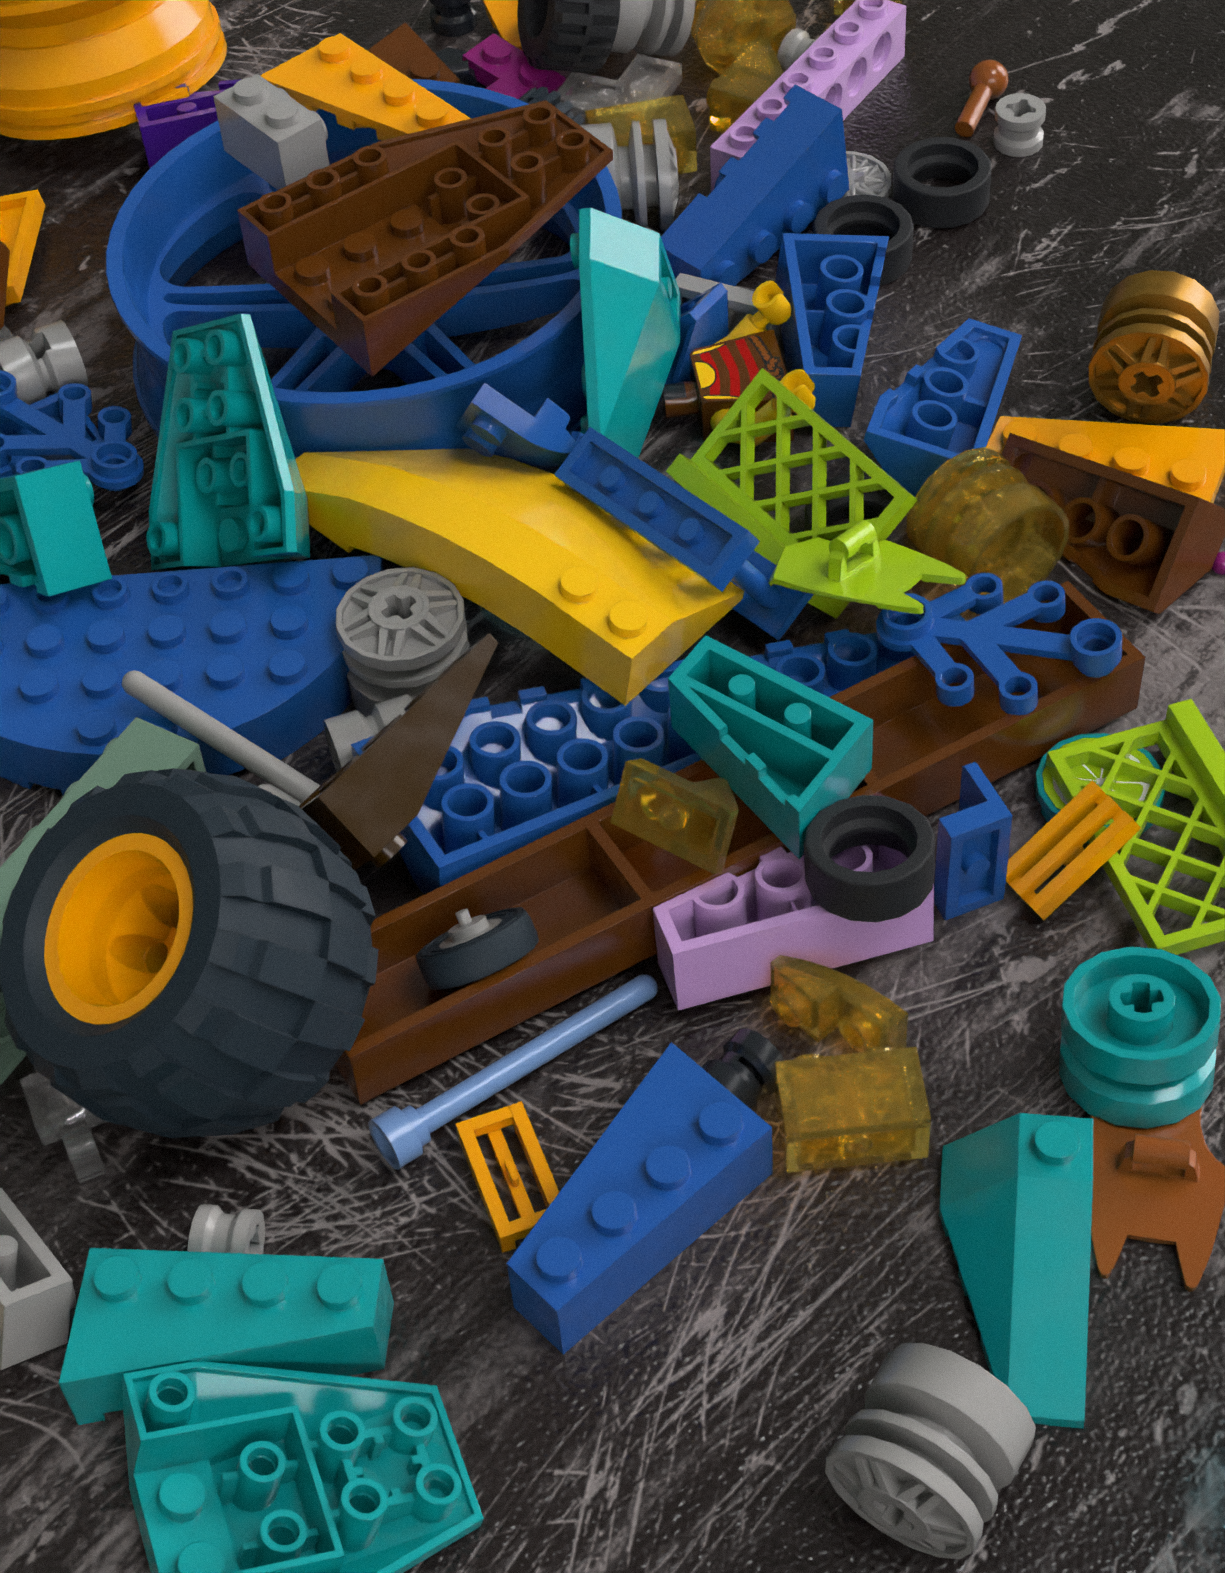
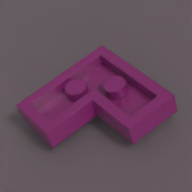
[462,33,568,99]

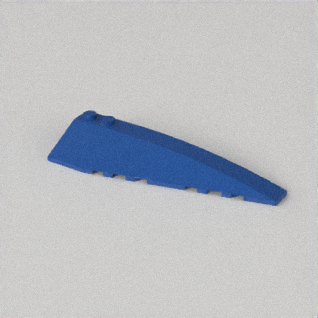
[351,614,966,895]

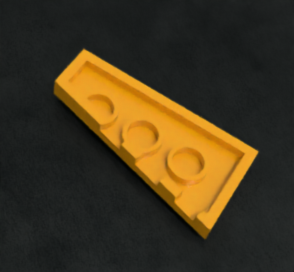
[260,33,471,141]
[982,416,1225,503]

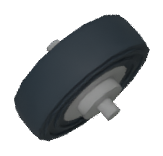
[416,907,539,990]

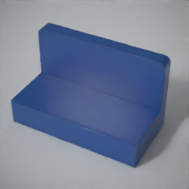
[934,762,1013,921]

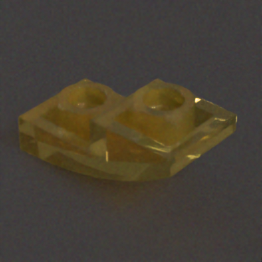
[770,955,908,1069]

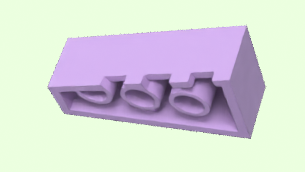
[653,844,934,1011]

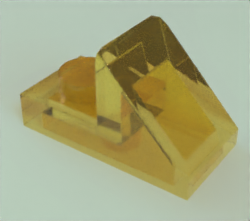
[610,758,739,874]

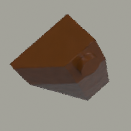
[989,433,1225,614]

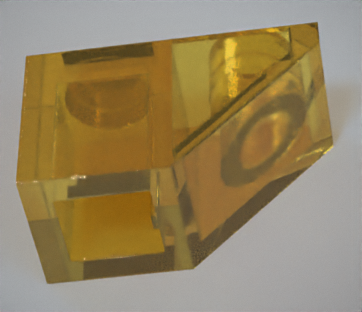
[706,36,784,133]

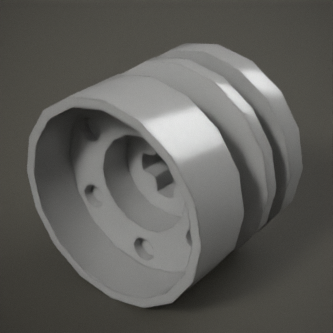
[611,0,696,57]
[580,118,679,231]
[336,567,470,717]
[825,1343,1036,1559]

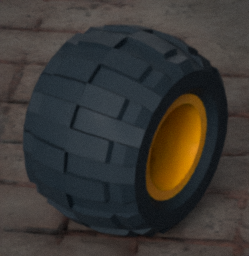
[0,768,379,1138]

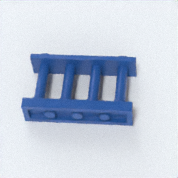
[554,427,814,641]

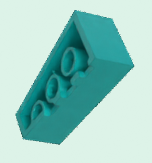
[0,460,112,597]
[58,1248,394,1425]

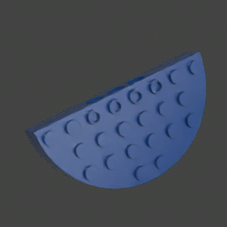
[0,555,385,796]

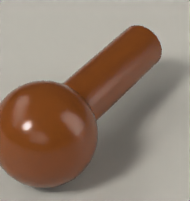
[955,59,1009,137]

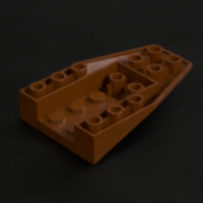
[237,100,613,376]

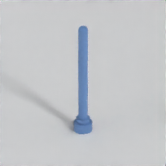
[368,974,658,1170]

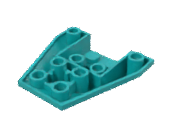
[570,208,680,458]
[146,314,310,571]
[121,1361,484,1573]

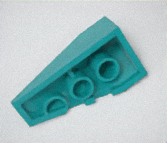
[939,1113,1094,1429]

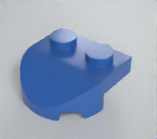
[455,383,584,469]

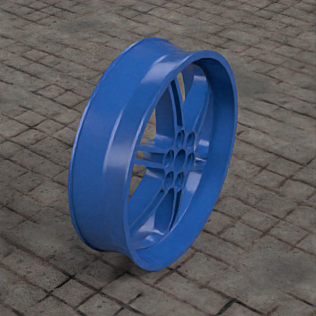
[106,79,622,459]

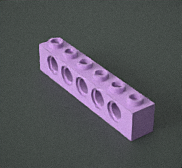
[710,0,906,192]

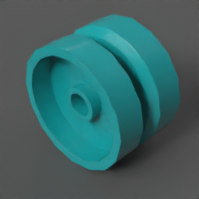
[1059,947,1221,1129]

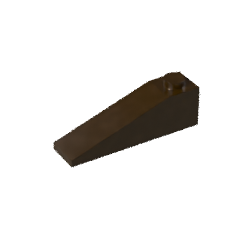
[299,633,498,871]

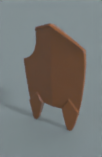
[1090,1106,1225,1292]

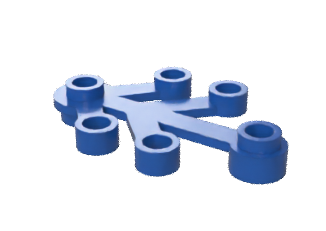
[0,370,144,491]
[876,573,1122,715]

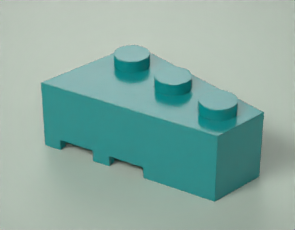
[668,635,873,860]

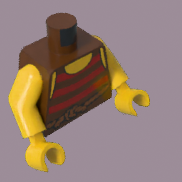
[661,280,816,447]

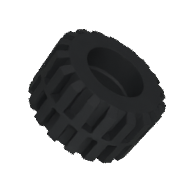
[517,0,620,73]

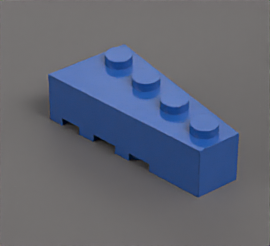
[661,84,850,286]
[775,233,889,427]
[506,1042,773,1355]

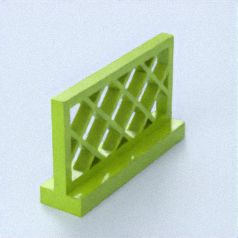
[666,368,918,619]
[1046,699,1225,955]

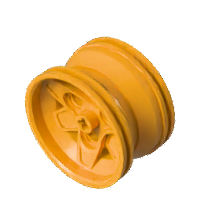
[0,0,227,140]

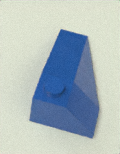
[864,318,1022,520]

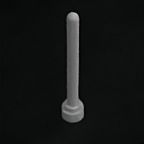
[122,670,320,803]

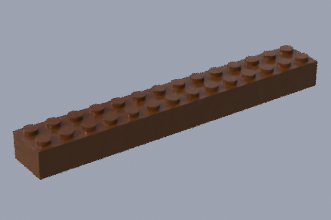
[335,581,1145,1104]

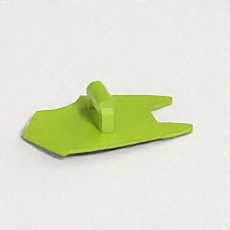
[768,521,966,614]

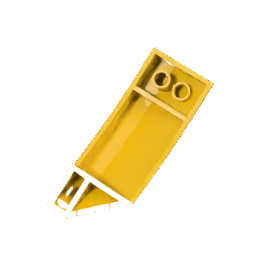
[295,449,744,706]

